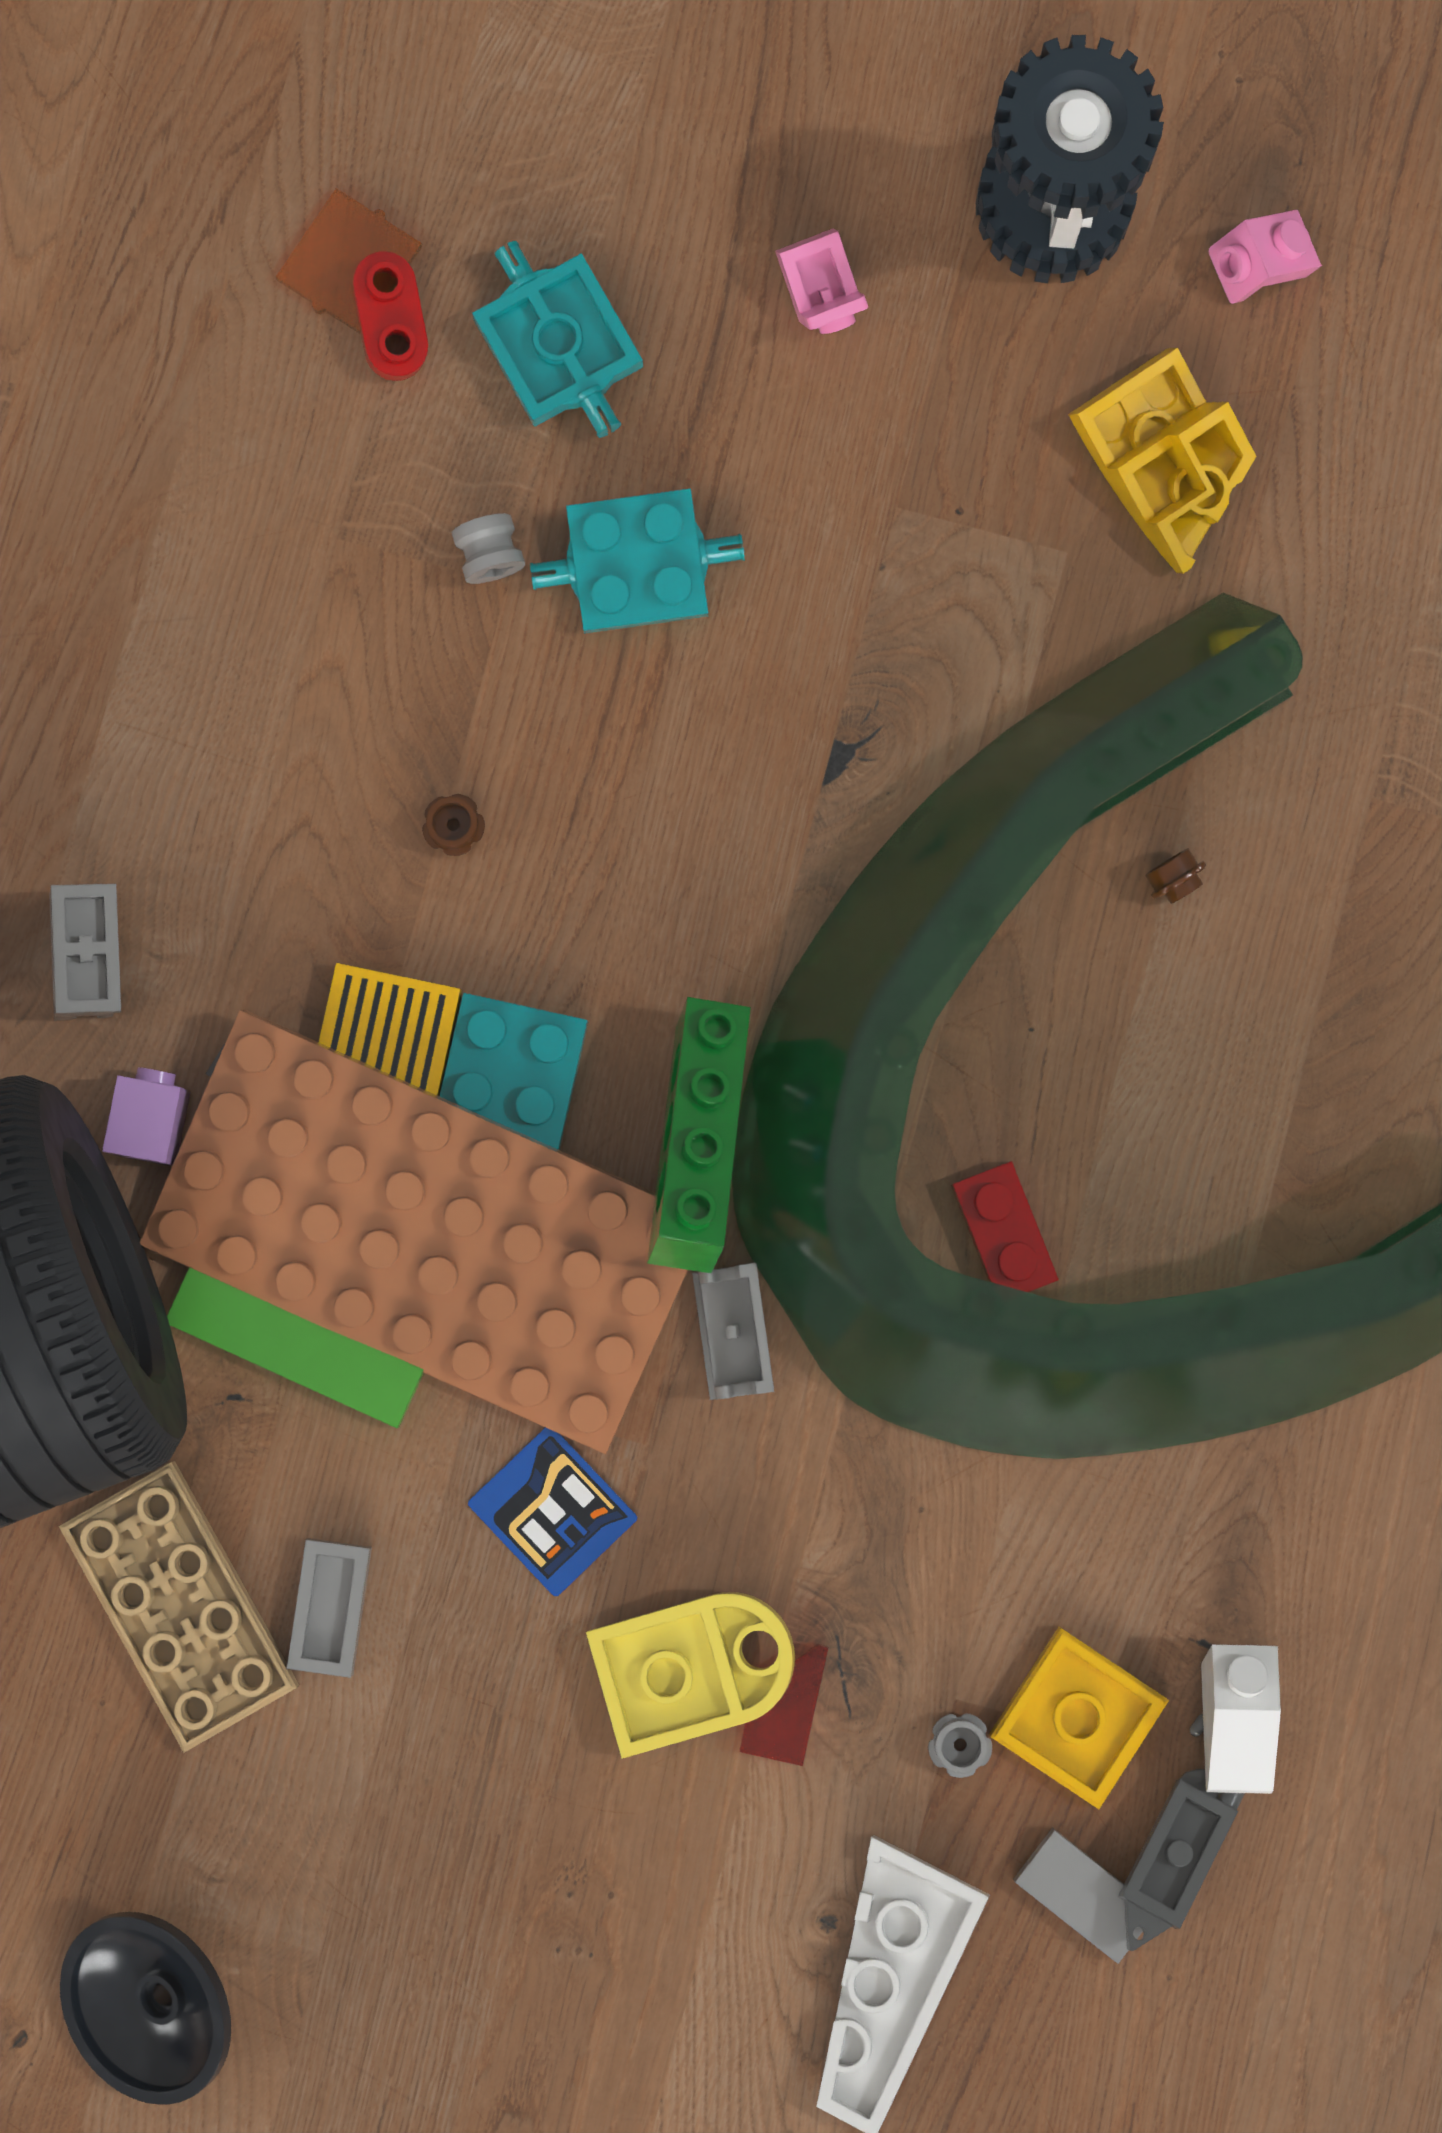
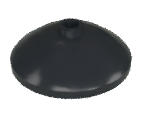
[60,1912,231,2105]

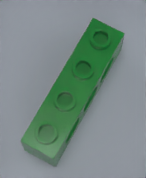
[647,997,751,1273]

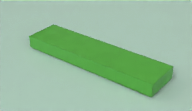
[167,1267,424,1428]

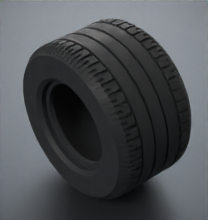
[0,1075,187,1528]

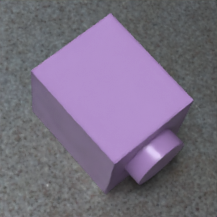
[102,1067,191,1166]

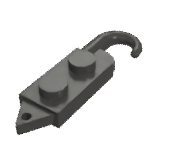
[1118,1713,1245,1951]

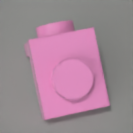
[1209,210,1322,304]
[775,228,868,334]

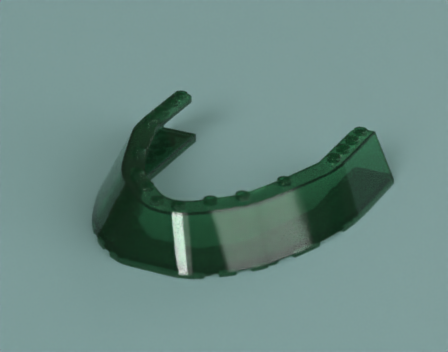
[732,593,1442,1459]

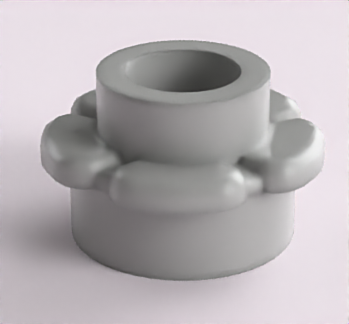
[928,1713,992,1778]

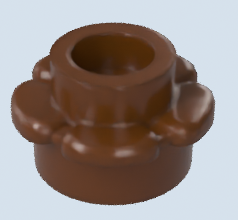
[422,794,485,856]
[1145,848,1206,904]

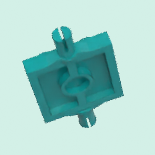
[472,241,643,438]
[530,488,745,634]

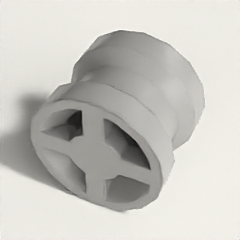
[451,513,525,584]

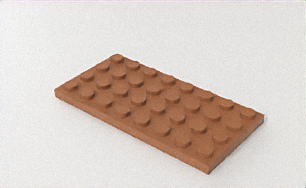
[140,1010,688,1454]

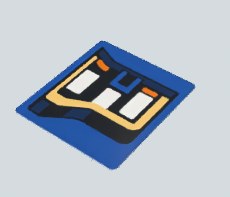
[468,1427,637,1596]

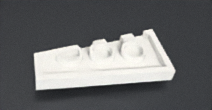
[816,1835,990,2133]

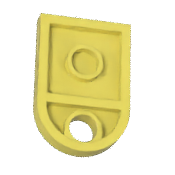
[586,1592,795,1759]

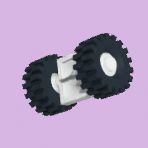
[976,35,1164,283]

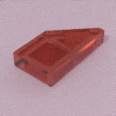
[739,1644,828,1766]

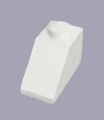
[1201,1644,1281,1794]

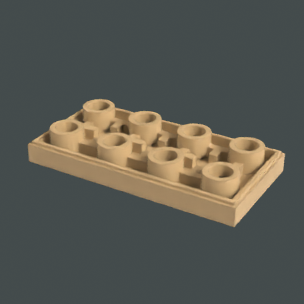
[59,1461,300,1753]

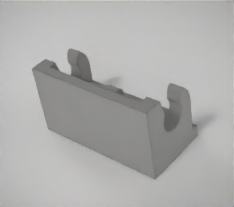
[49,884,121,1021]
[692,1263,774,1400]

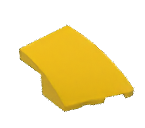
[1068,348,1257,574]

